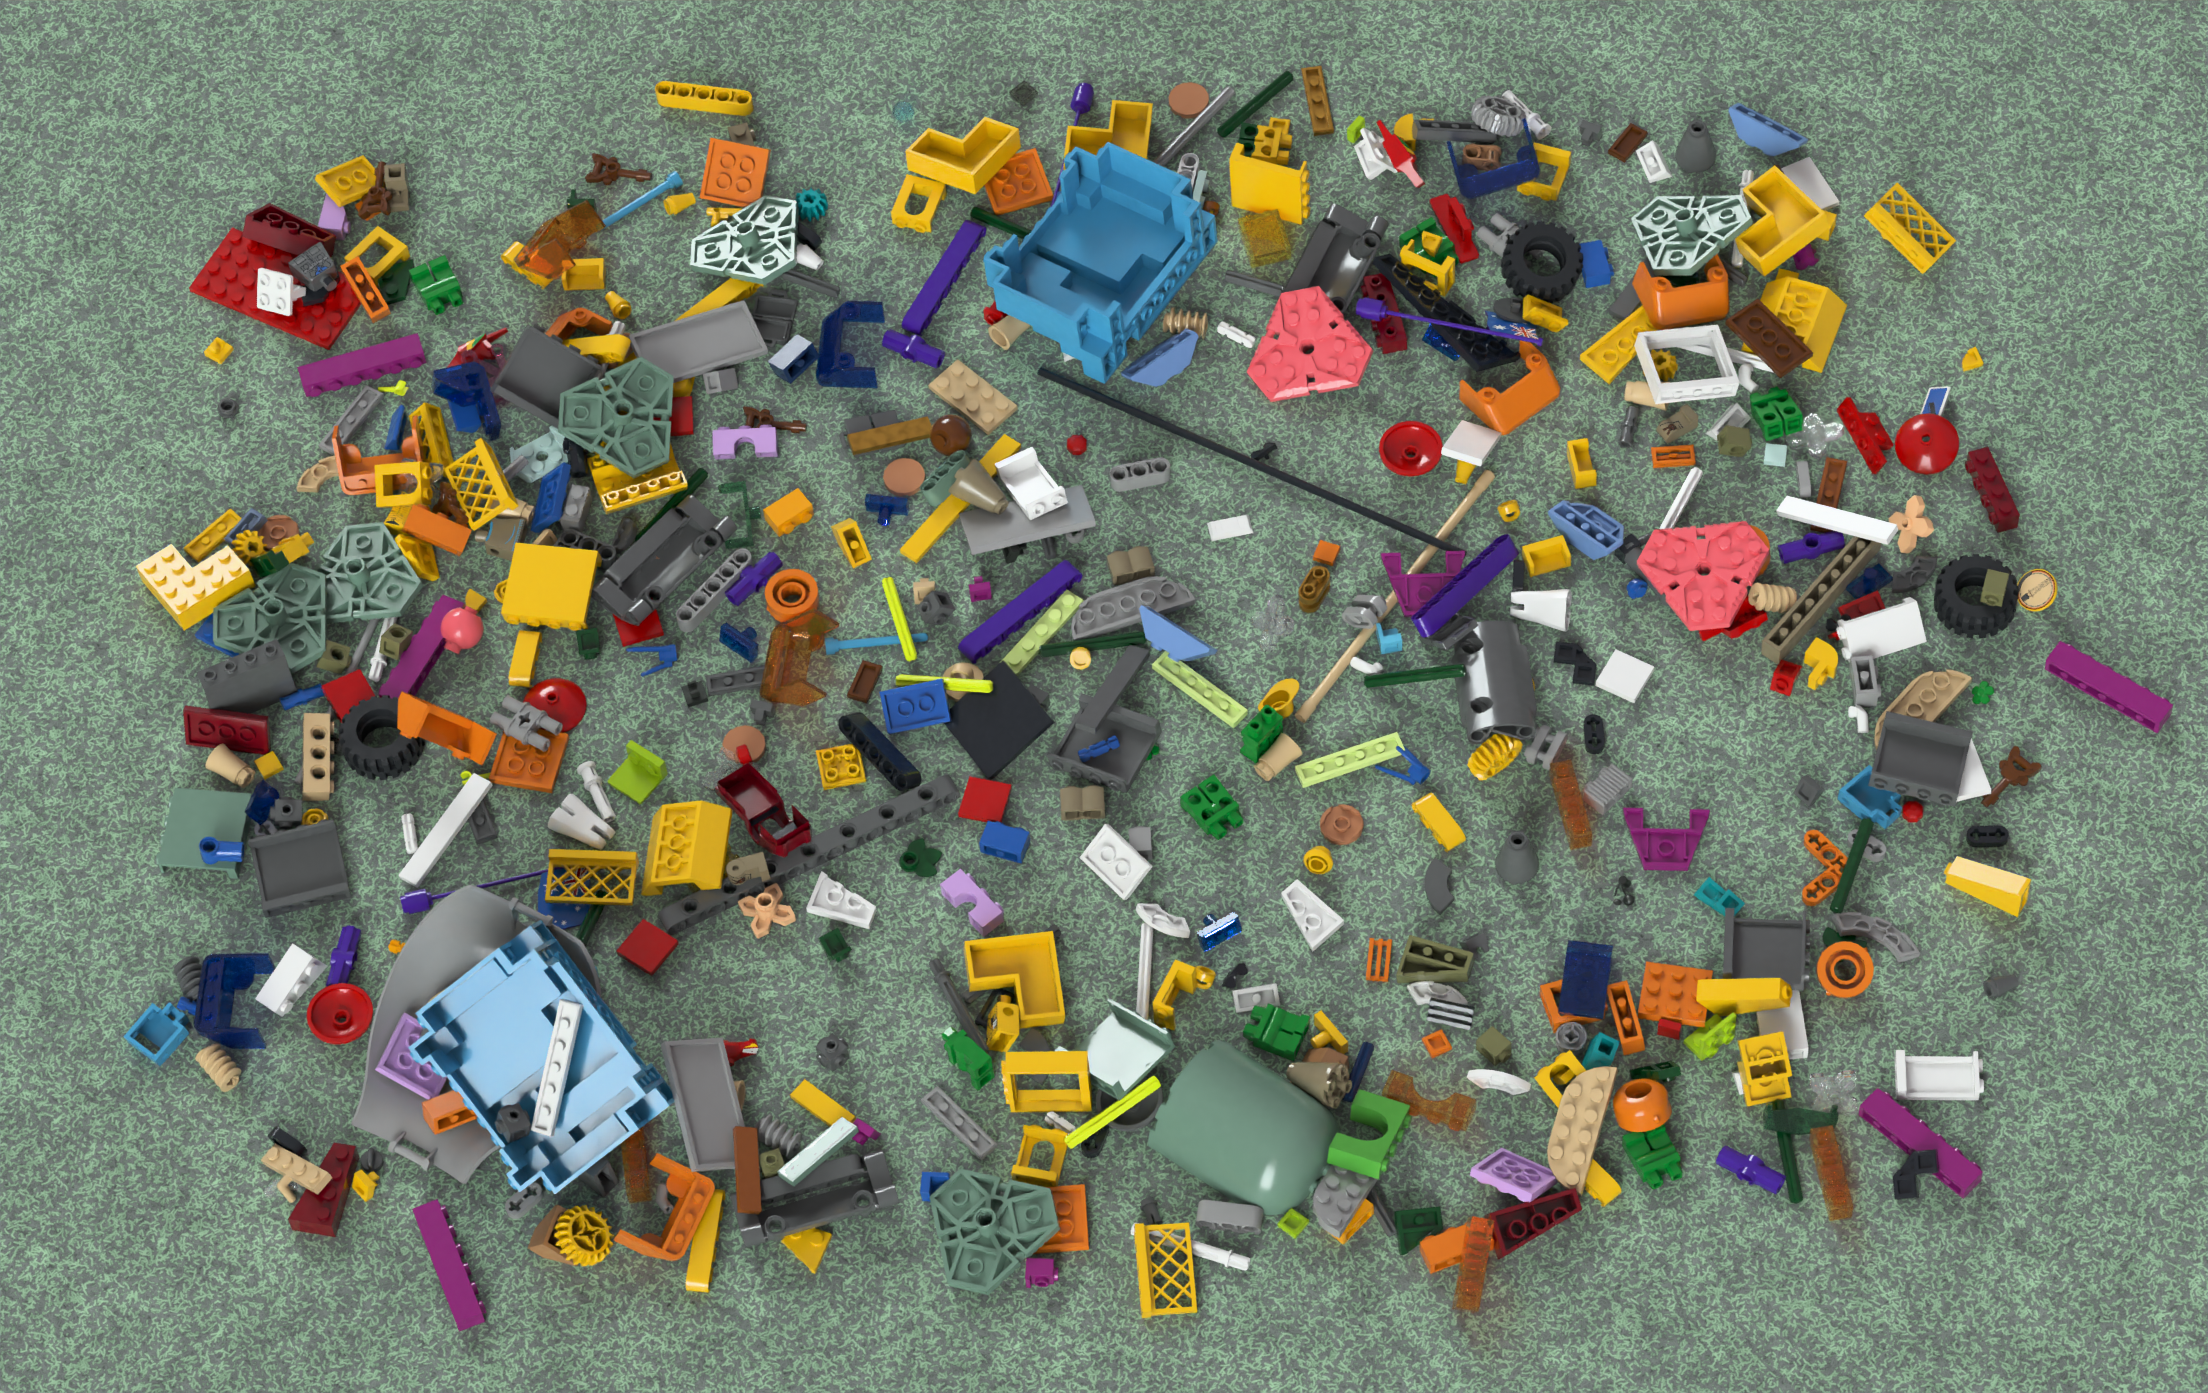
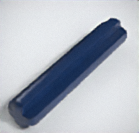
[1342,1041,1374,1103]

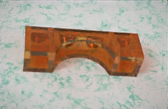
[1382,1070,1476,1131]

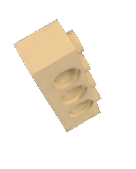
[302,713,334,801]

